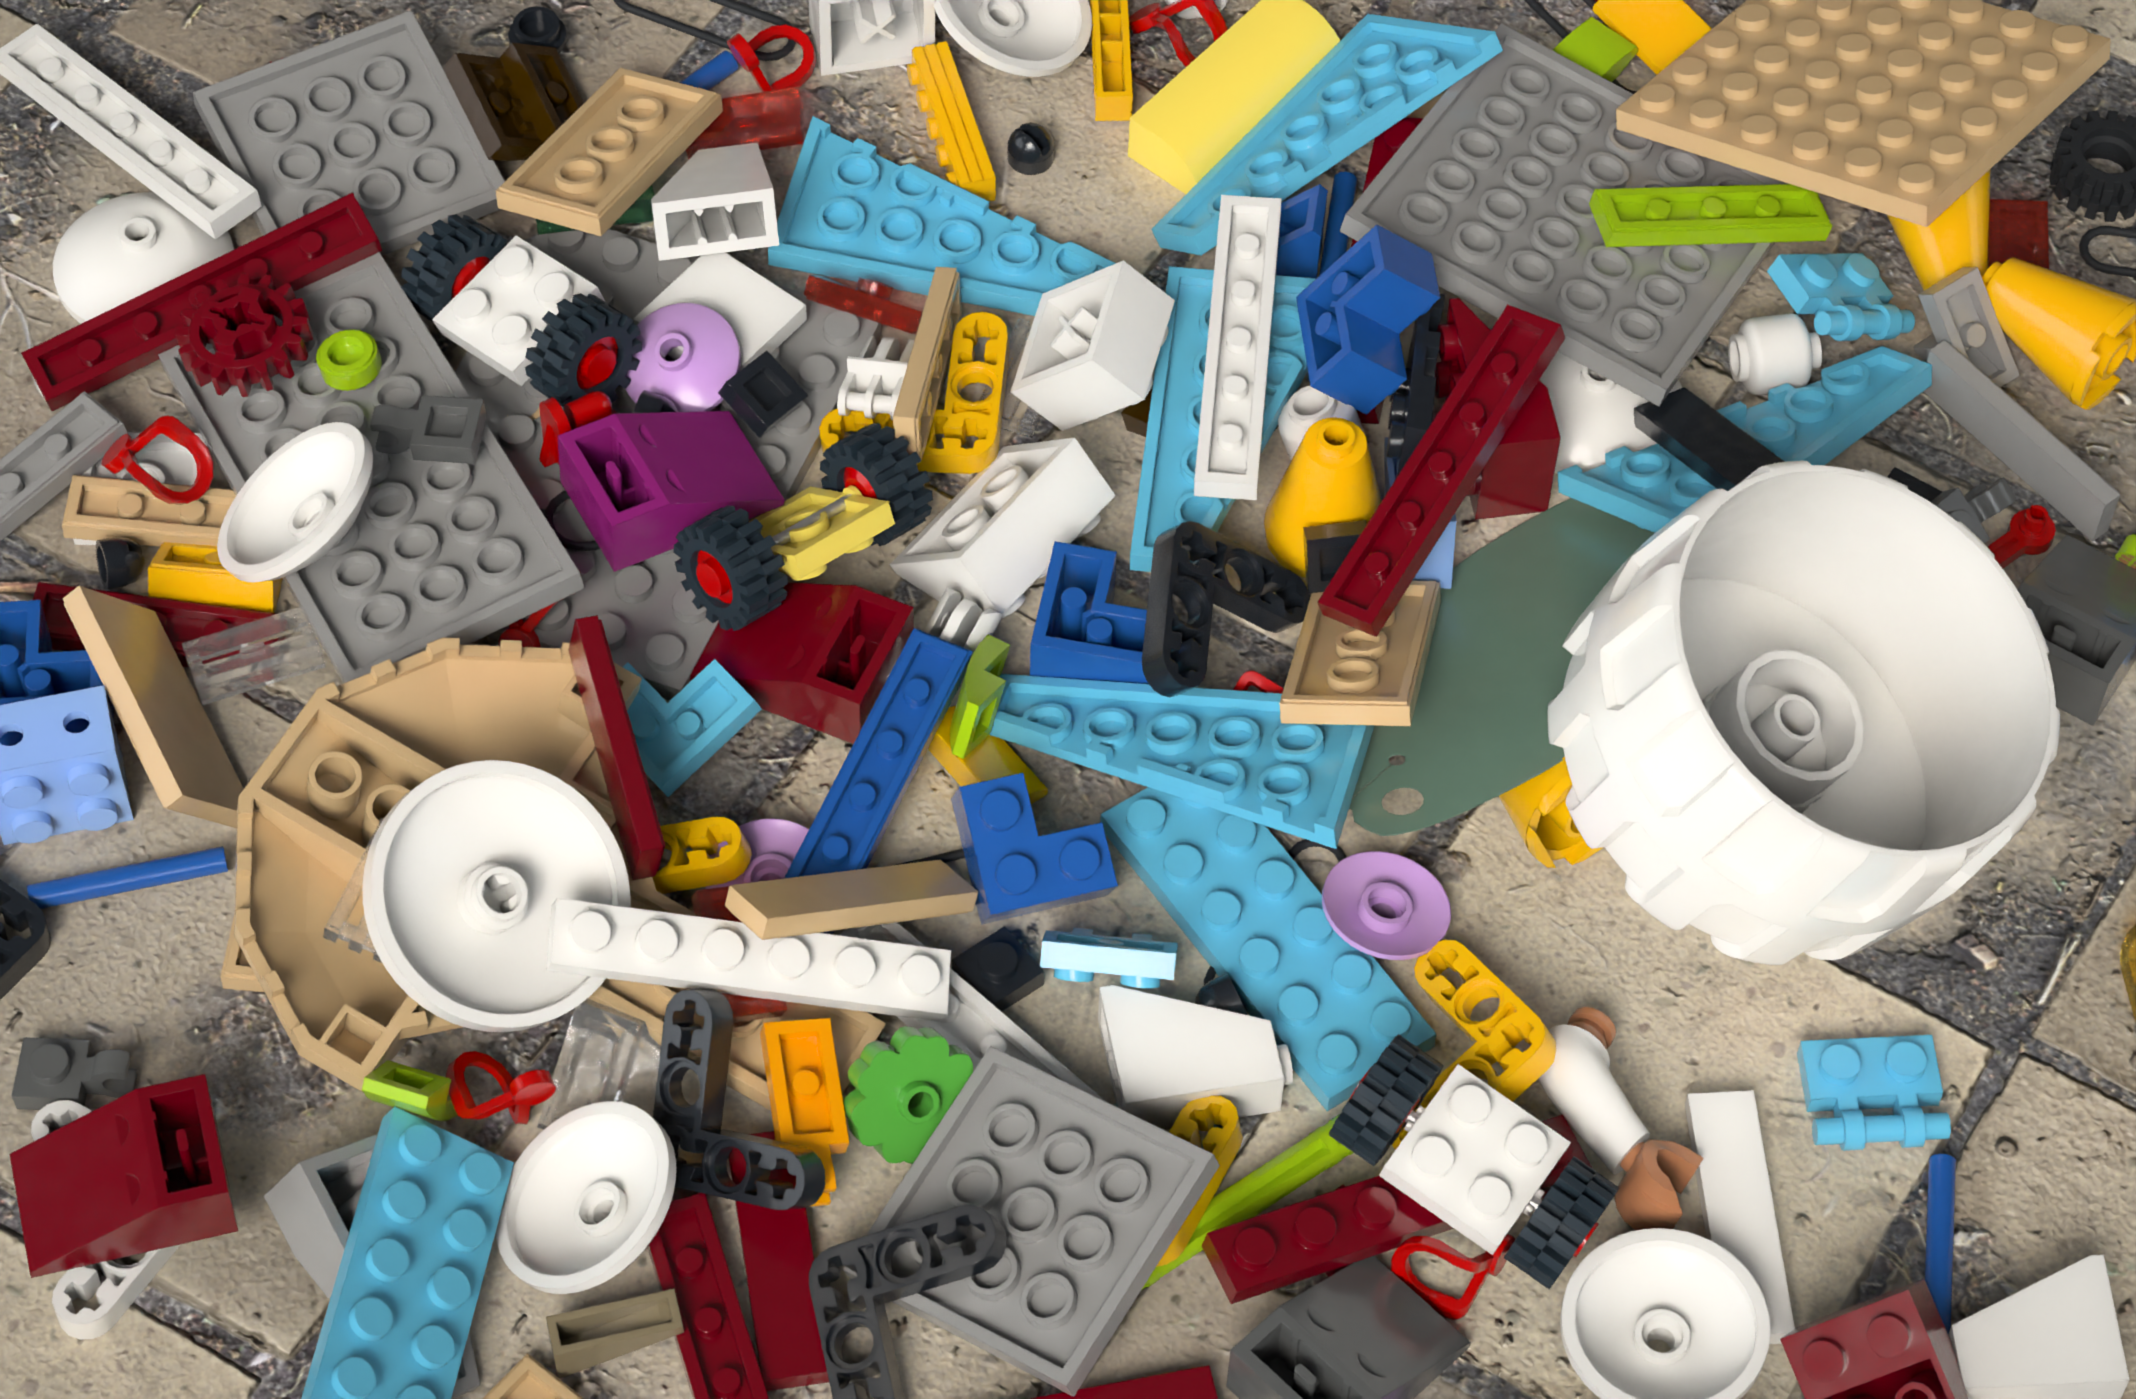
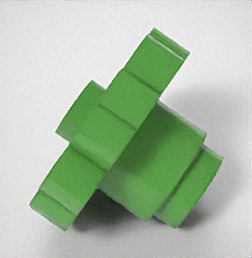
[843,1026,973,1164]

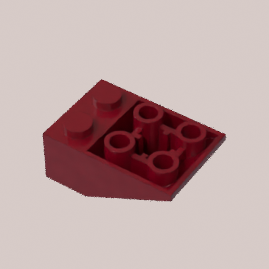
[1435,298,1561,520]
[690,583,914,744]
[9,1074,239,1278]
[1780,1278,1968,1399]

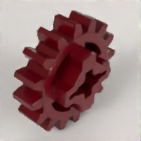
[175,273,314,397]

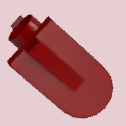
[539,391,619,468]

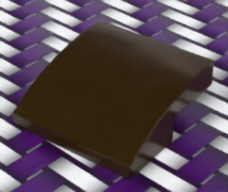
[442,42,584,161]

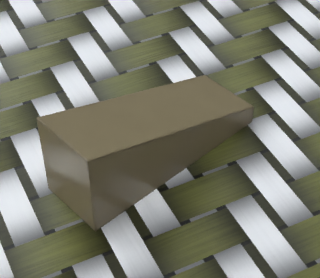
[546,1289,684,1379]

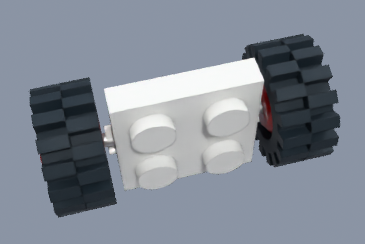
[401,214,642,407]
[1329,1034,1619,1290]

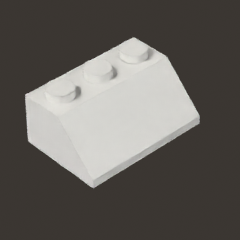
[889,438,1116,618]

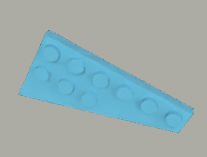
[1151,14,1503,256]
[768,116,1116,316]
[1130,266,1315,572]
[1558,346,1932,533]
[989,674,1374,849]

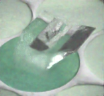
[537,999,661,1130]

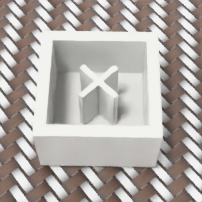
[809,0,935,76]
[1011,260,1175,431]

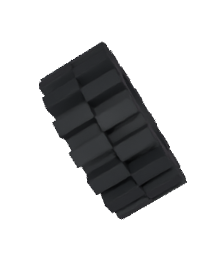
[2049,110,2136,222]

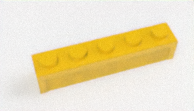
[1089,0,1133,121]
[907,41,996,202]

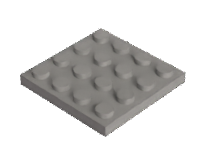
[193,10,505,256]
[844,1046,1220,1397]

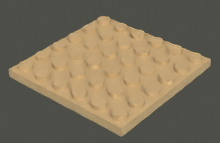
[1616,0,2111,227]

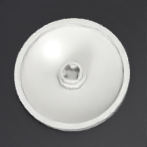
[362,760,631,1032]

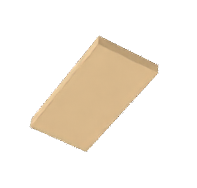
[496,68,723,236]
[1279,581,1441,726]
[63,586,244,828]

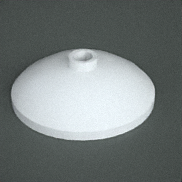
[934,0,1092,77]
[53,192,234,324]
[1540,351,1682,473]
[217,422,373,583]
[496,1101,676,1294]
[1560,1228,1771,1399]

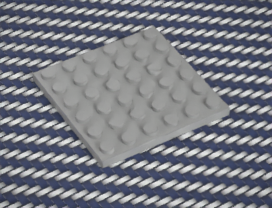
[1340,23,1788,406]

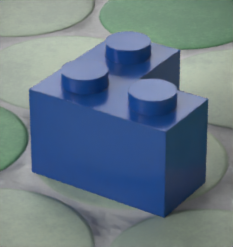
[1296,224,1440,414]
[1030,541,1149,684]
[0,600,115,746]
[951,773,1118,925]

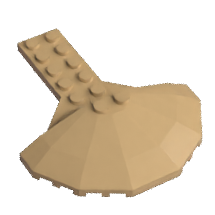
[234,637,886,1111]

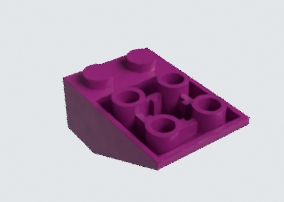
[558,411,784,572]

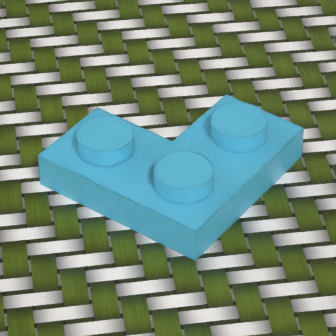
[623,659,762,797]

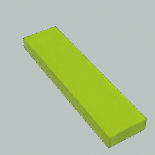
[1589,184,1832,247]

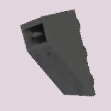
[2017,535,2136,726]
[1226,1256,1471,1399]

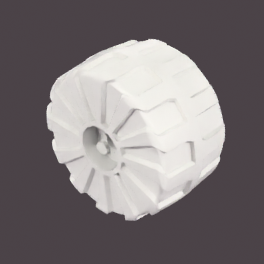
[1548,460,2060,965]

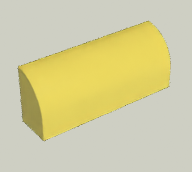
[1128,0,1340,194]

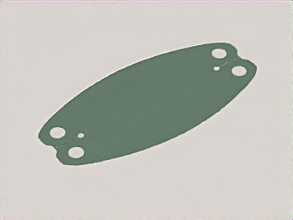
[1349,498,1655,836]

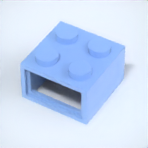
[0,685,134,845]

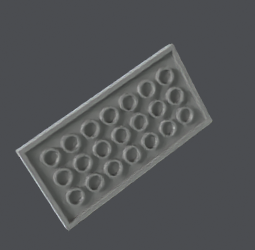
[158,252,584,684]

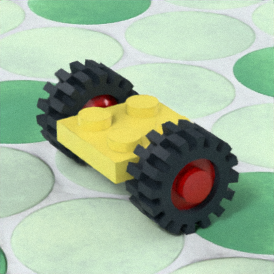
[673,423,933,631]

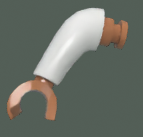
[1538,1007,1703,1230]

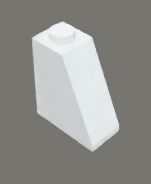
[651,143,779,261]
[1098,985,1293,1129]
[1948,1255,2129,1399]

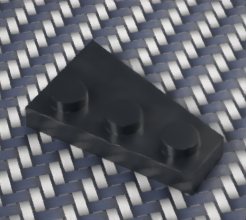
[1386,294,1445,478]

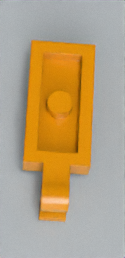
[760,1018,849,1207]

